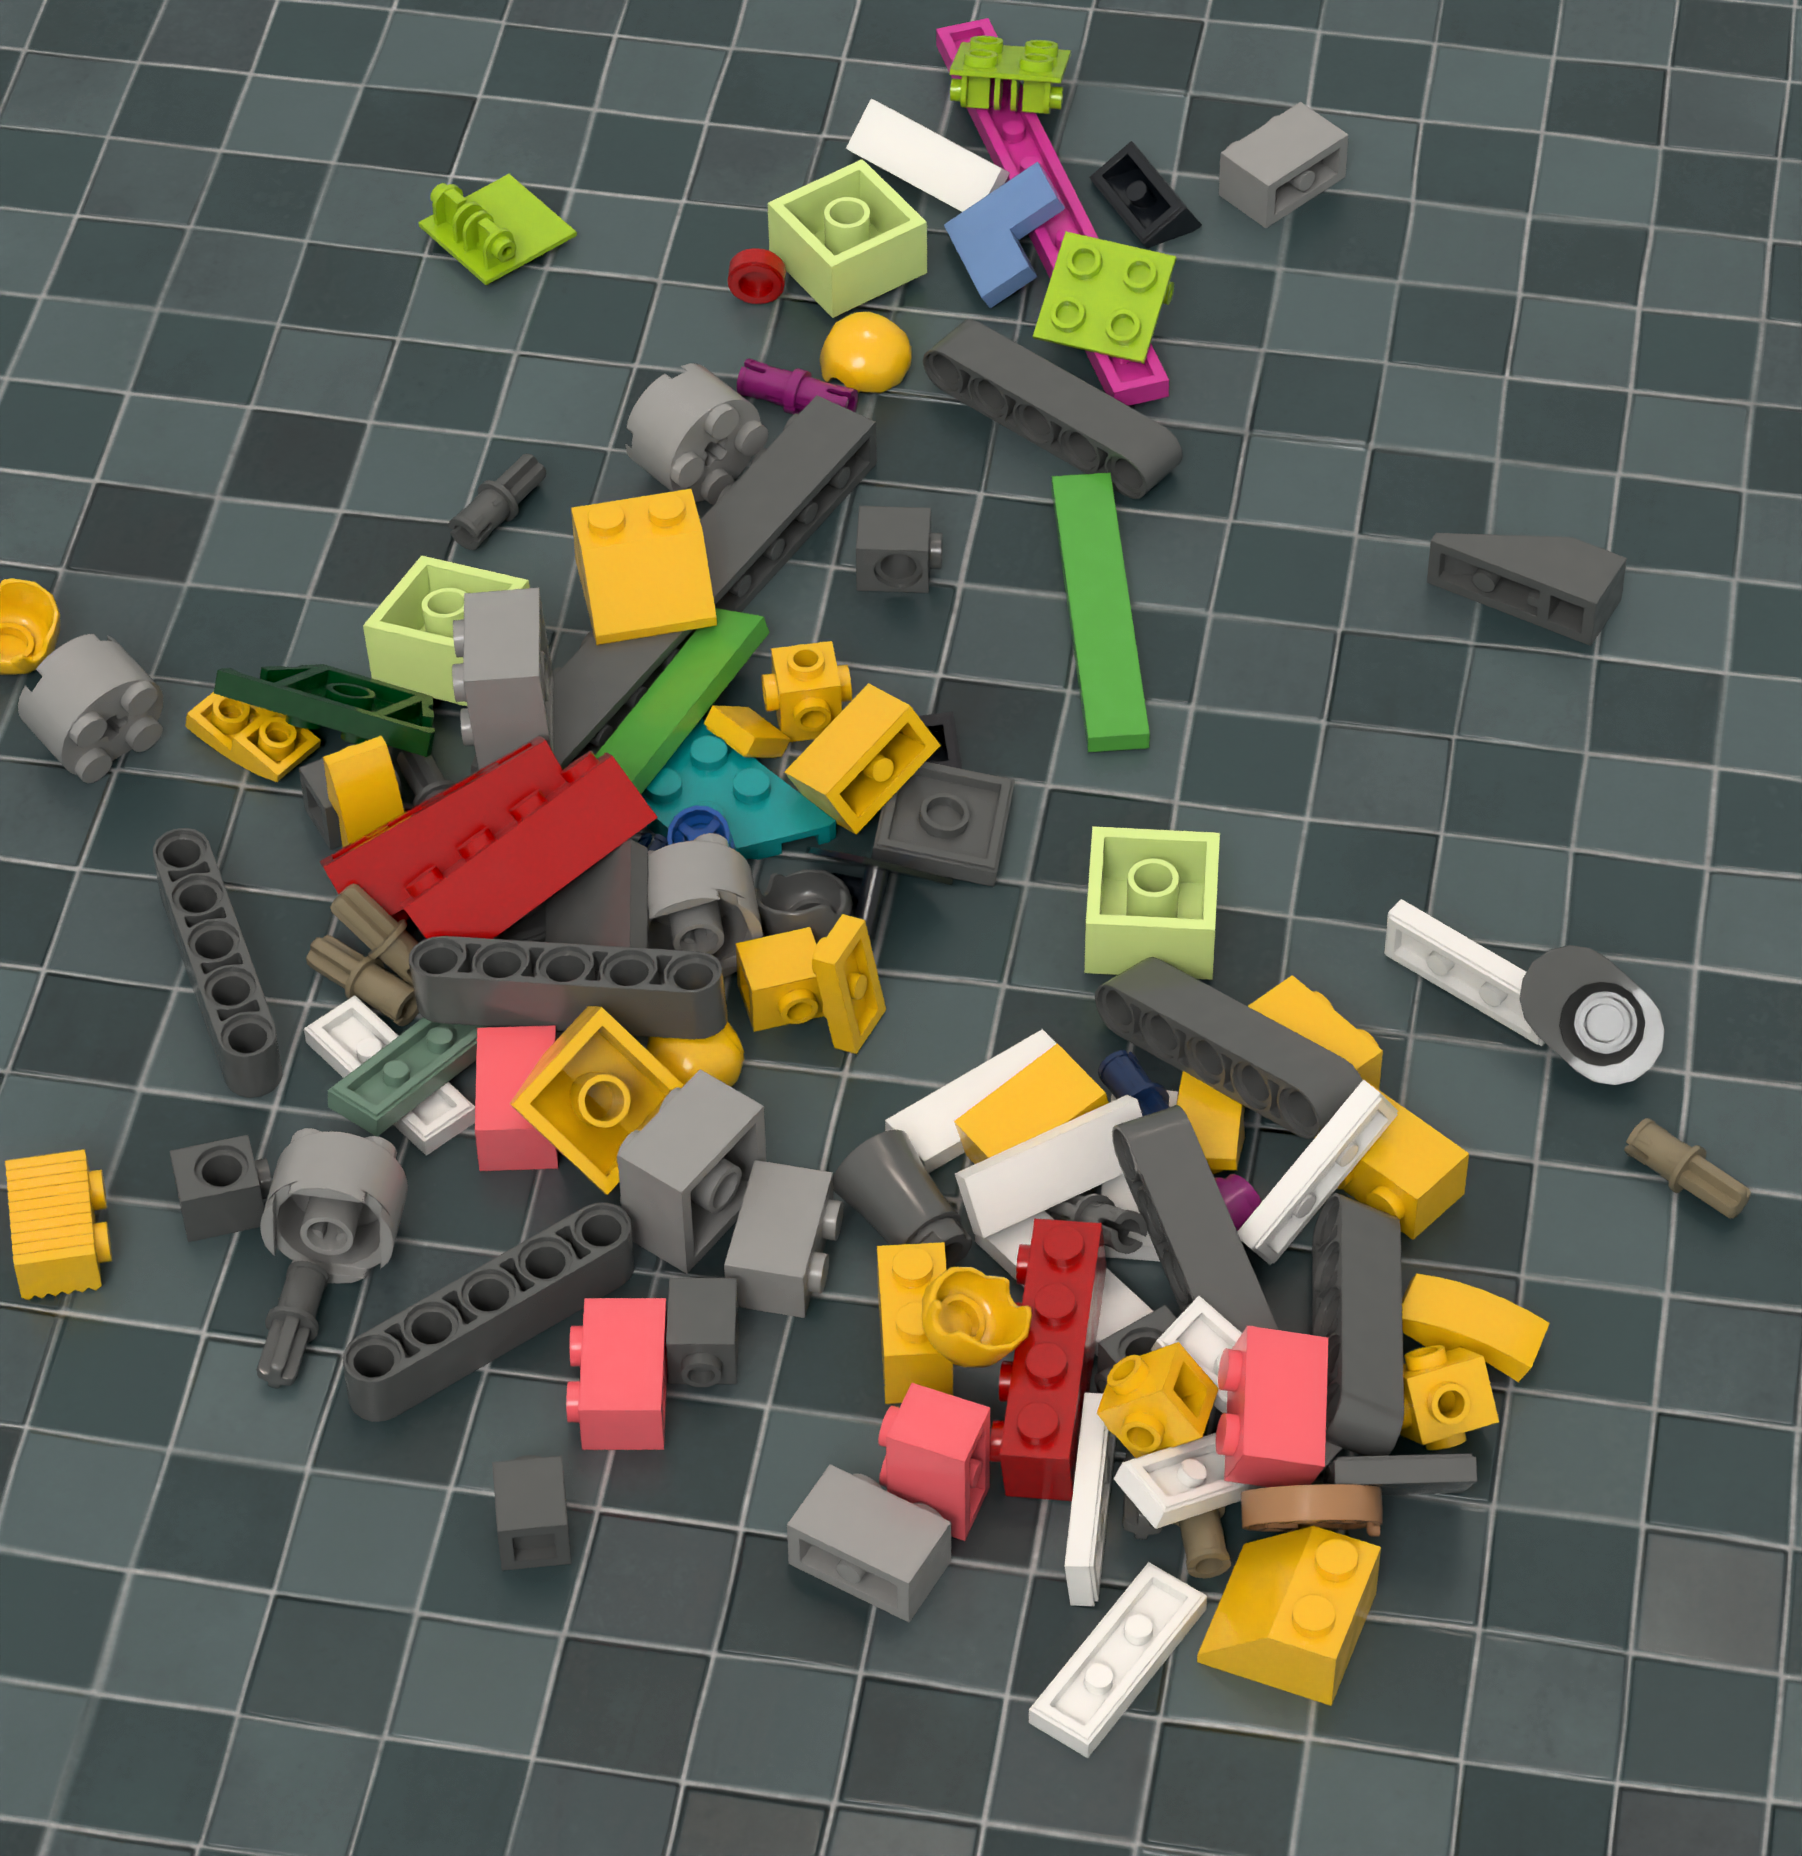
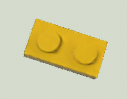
[812,914,886,1054]

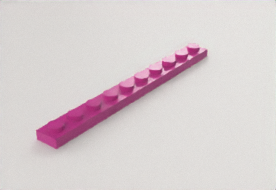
[936,18,1169,406]

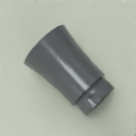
[833,1130,973,1269]

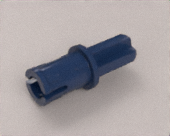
[1098,1050,1169,1116]

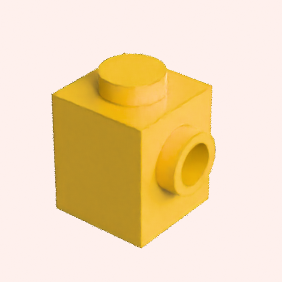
[735,927,824,1032]

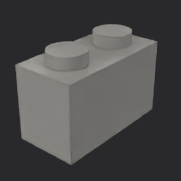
[1219,102,1348,228]
[724,1160,844,1318]
[787,1464,951,1622]

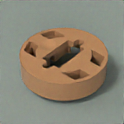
[1241,1484,1383,1537]

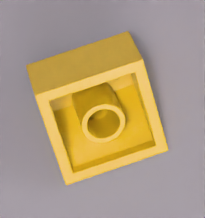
[571,489,717,645]
[510,1006,684,1195]
[1197,1526,1381,1706]

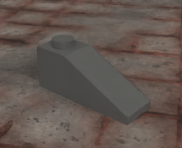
[1427,533,1627,646]

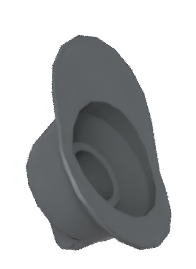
[1519,945,1665,1085]

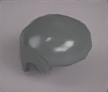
[755,869,853,944]

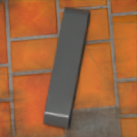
[923,319,1183,499]
[153,828,283,1098]
[409,936,728,1039]
[1095,957,1363,1139]
[1112,1105,1279,1333]
[1312,1193,1404,1456]
[343,1203,634,1422]

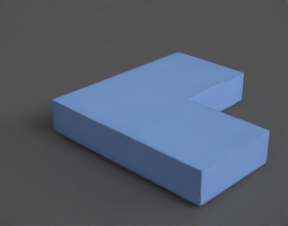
[944,162,1066,308]

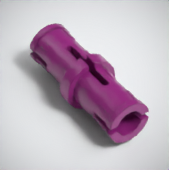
[737,358,858,415]

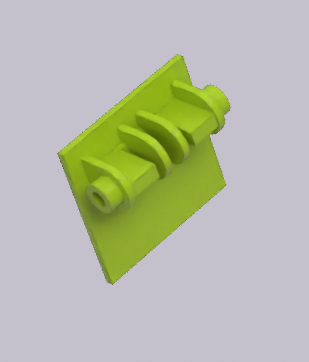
[949,36,1071,114]
[418,174,577,285]
[1033,231,1177,364]

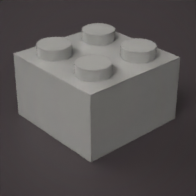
[452,588,554,770]
[617,1069,767,1274]

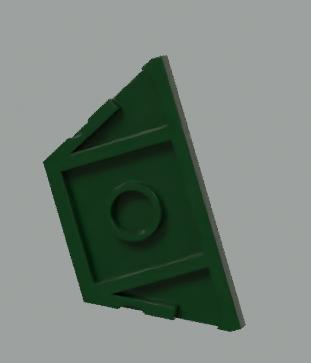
[214,664,435,757]

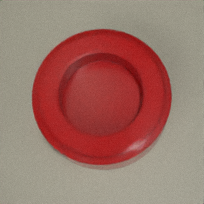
[728,248,786,304]

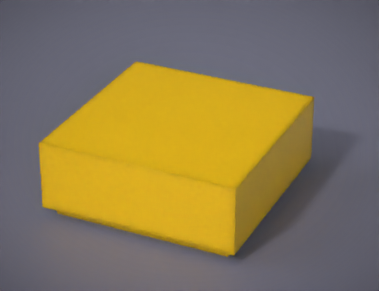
[703,705,791,758]

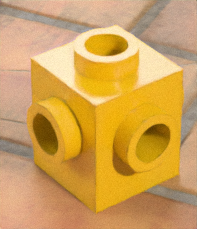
[761,641,852,742]
[1096,1342,1219,1458]
[1400,1345,1499,1450]

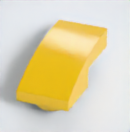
[185,692,321,782]
[323,736,404,847]
[1177,1071,1246,1174]
[1402,1273,1550,1383]

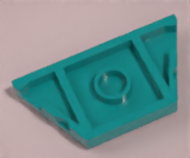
[641,718,836,860]

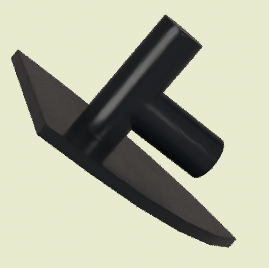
[806,847,954,939]

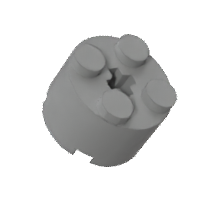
[625,363,768,505]
[18,634,164,783]
[647,833,763,978]
[260,1128,408,1284]

